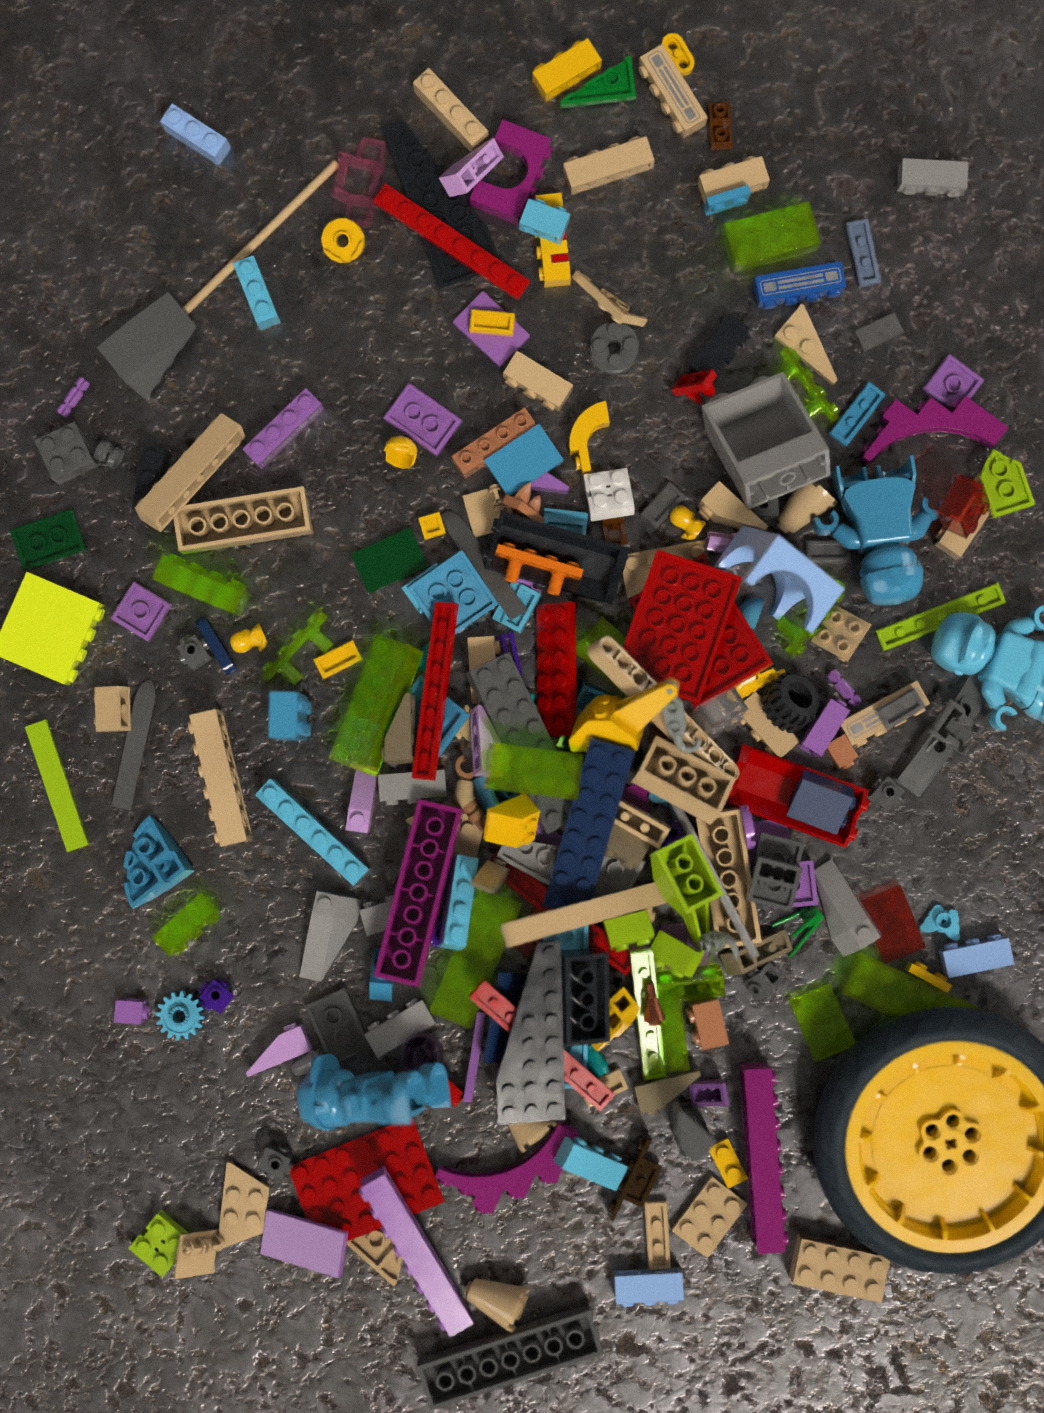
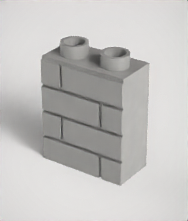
[702,372,830,510]

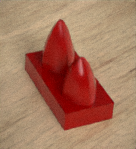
[671,369,717,404]

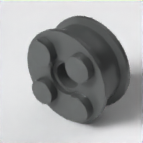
[589,322,639,374]

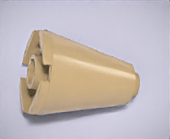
[777,482,838,534]
[508,1120,557,1153]
[464,1278,530,1333]

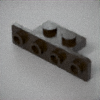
[606,1134,662,1221]

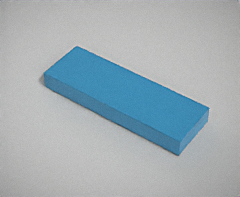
[828,382,886,447]

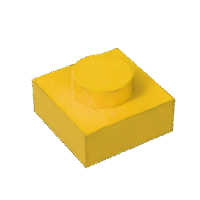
[418,512,446,540]

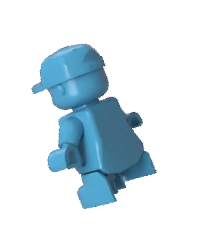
[812,455,947,606]
[297,1054,451,1131]

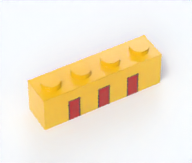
[535,193,571,288]

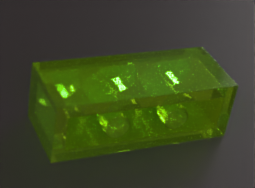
[151,891,223,957]
[655,964,726,1005]
[659,999,690,1073]

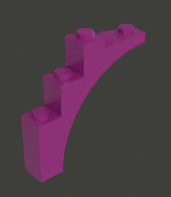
[860,396,1009,466]
[435,1121,579,1214]

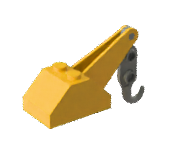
[569,679,701,753]

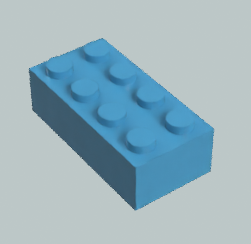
[268,691,312,741]

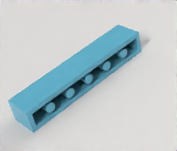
[255,779,370,886]

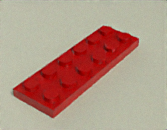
[536,602,577,737]

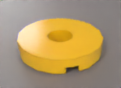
[321,218,365,263]

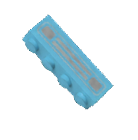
[438,854,479,951]

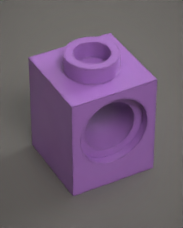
[114,998,150,1025]

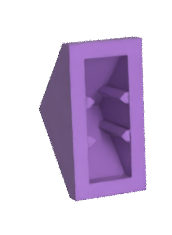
[688,1078,729,1106]

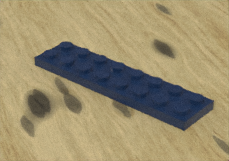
[543,736,635,909]

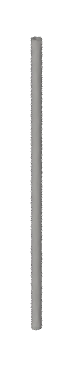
[639,734,759,958]

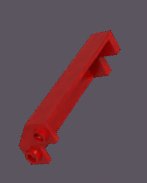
[725,744,870,848]

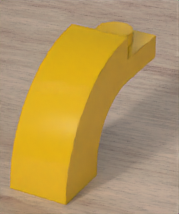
[569,401,610,475]
[591,987,640,1051]

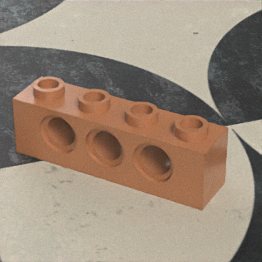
[451,408,537,479]

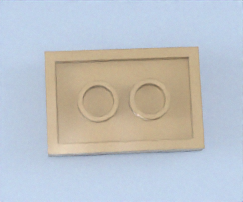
[671,1175,748,1258]

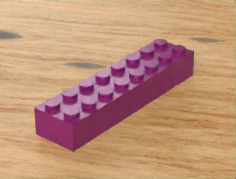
[374,799,464,988]
[739,1062,788,1254]

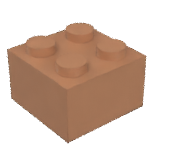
[686,995,729,1050]

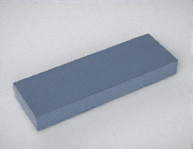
[845,218,881,288]

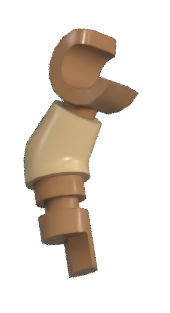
[453,755,486,832]

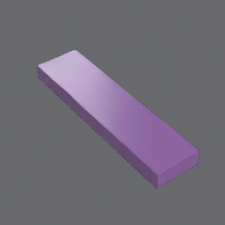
[463,1010,486,1103]

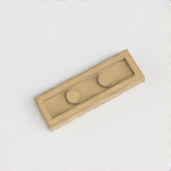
[644,1199,671,1270]

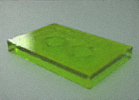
[788,982,856,1062]

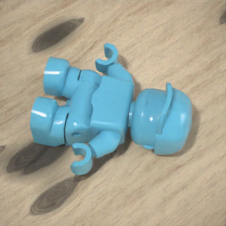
[931,605,1044,731]

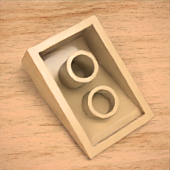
[697,481,768,531]

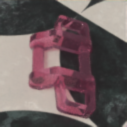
[331,138,386,228]

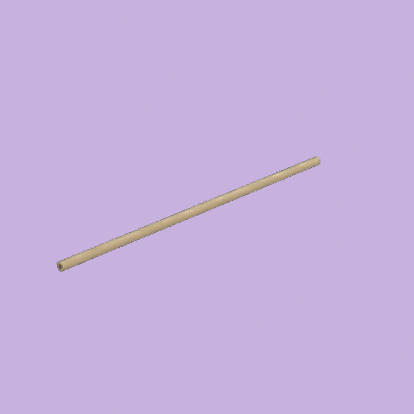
[183,160,340,314]

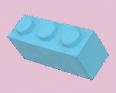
[233,255,281,330]
[553,1136,628,1191]

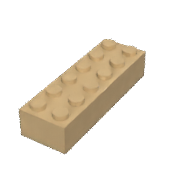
[173,486,313,555]
[188,709,253,847]
[694,807,762,948]

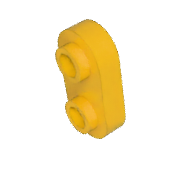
[662,33,694,76]

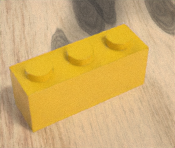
[532,38,602,102]

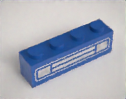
[752,261,846,309]

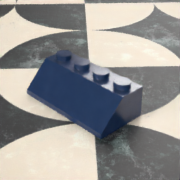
[483,968,526,1063]

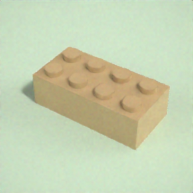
[631,735,736,825]
[789,1233,890,1303]

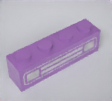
[242,388,324,470]

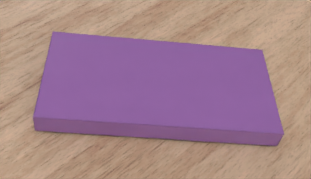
[260,1208,348,1278]

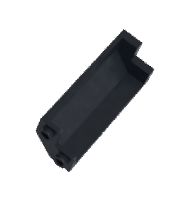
[483,511,630,605]

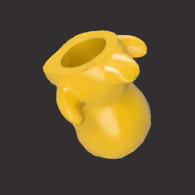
[670,505,706,540]
[230,624,268,653]

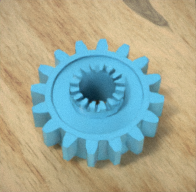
[155,990,206,1041]

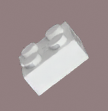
[584,468,635,521]

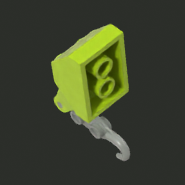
[650,833,739,959]

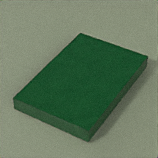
[10,508,88,572]
[350,527,429,595]

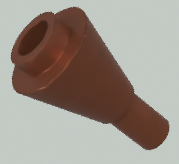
[644,983,666,1026]

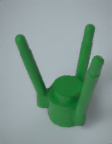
[771,905,824,958]

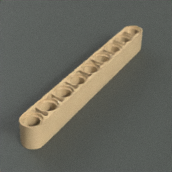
[587,636,739,779]
[500,882,667,948]

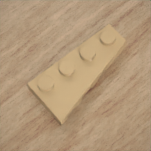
[622,540,710,599]

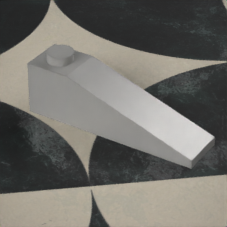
[814,859,882,957]
[299,890,363,982]

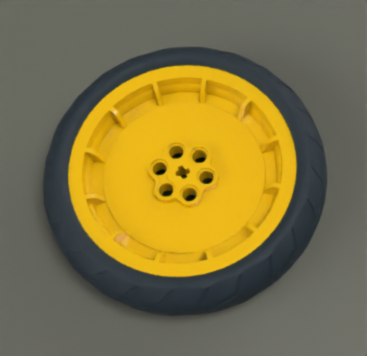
[813,1007,1044,1275]

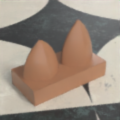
[502,482,545,523]

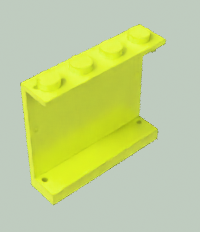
[0,572,105,685]

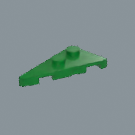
[560,56,636,108]

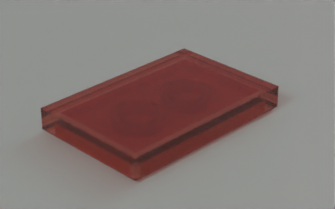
[860,885,926,964]

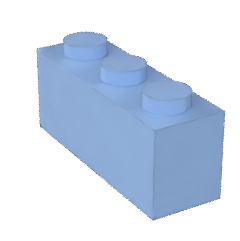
[160,104,231,166]
[938,934,1014,978]
[614,1267,684,1307]

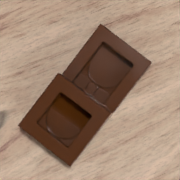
[601,516,628,545]

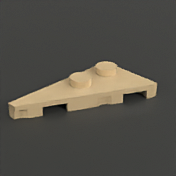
[572,270,648,327]
[774,304,838,386]

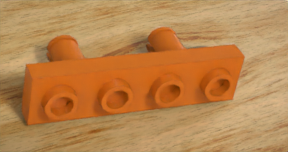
[495,542,584,596]

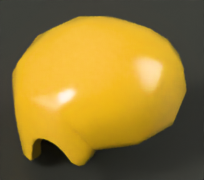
[384,435,417,469]

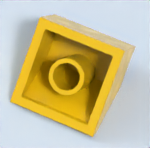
[483,793,540,848]

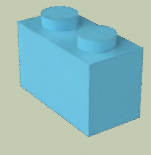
[519,198,570,245]

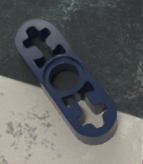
[195,615,238,675]

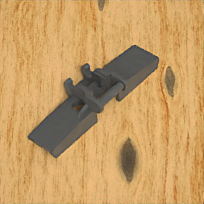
[893,672,986,797]

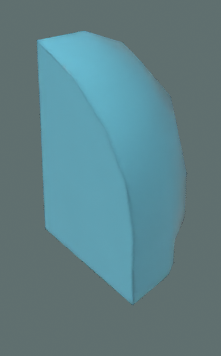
[738,597,764,630]

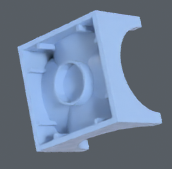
[713,526,845,633]

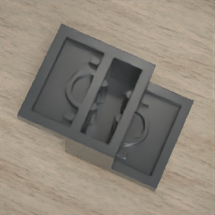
[746,832,805,912]

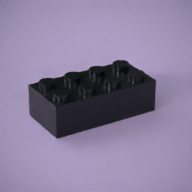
[561,946,610,1047]

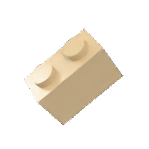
[94,686,131,732]

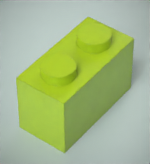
[603,910,655,952]
[650,930,704,978]

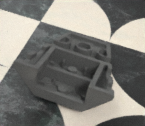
[92,292,197,401]

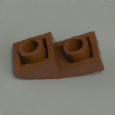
[708,101,733,150]

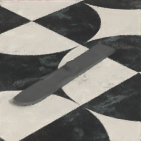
[442,511,527,620]
[111,680,156,811]

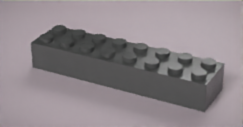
[465,652,576,834]
[417,1303,604,1411]

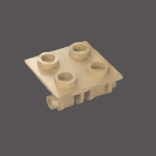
[462,484,513,537]
[811,605,871,662]
[174,1229,225,1279]

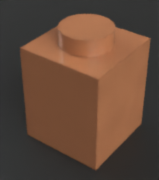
[825,734,858,770]

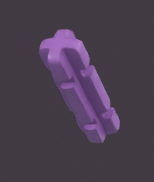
[57,377,90,417]
[827,669,862,708]

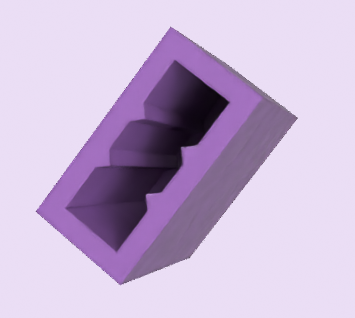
[796,698,850,757]

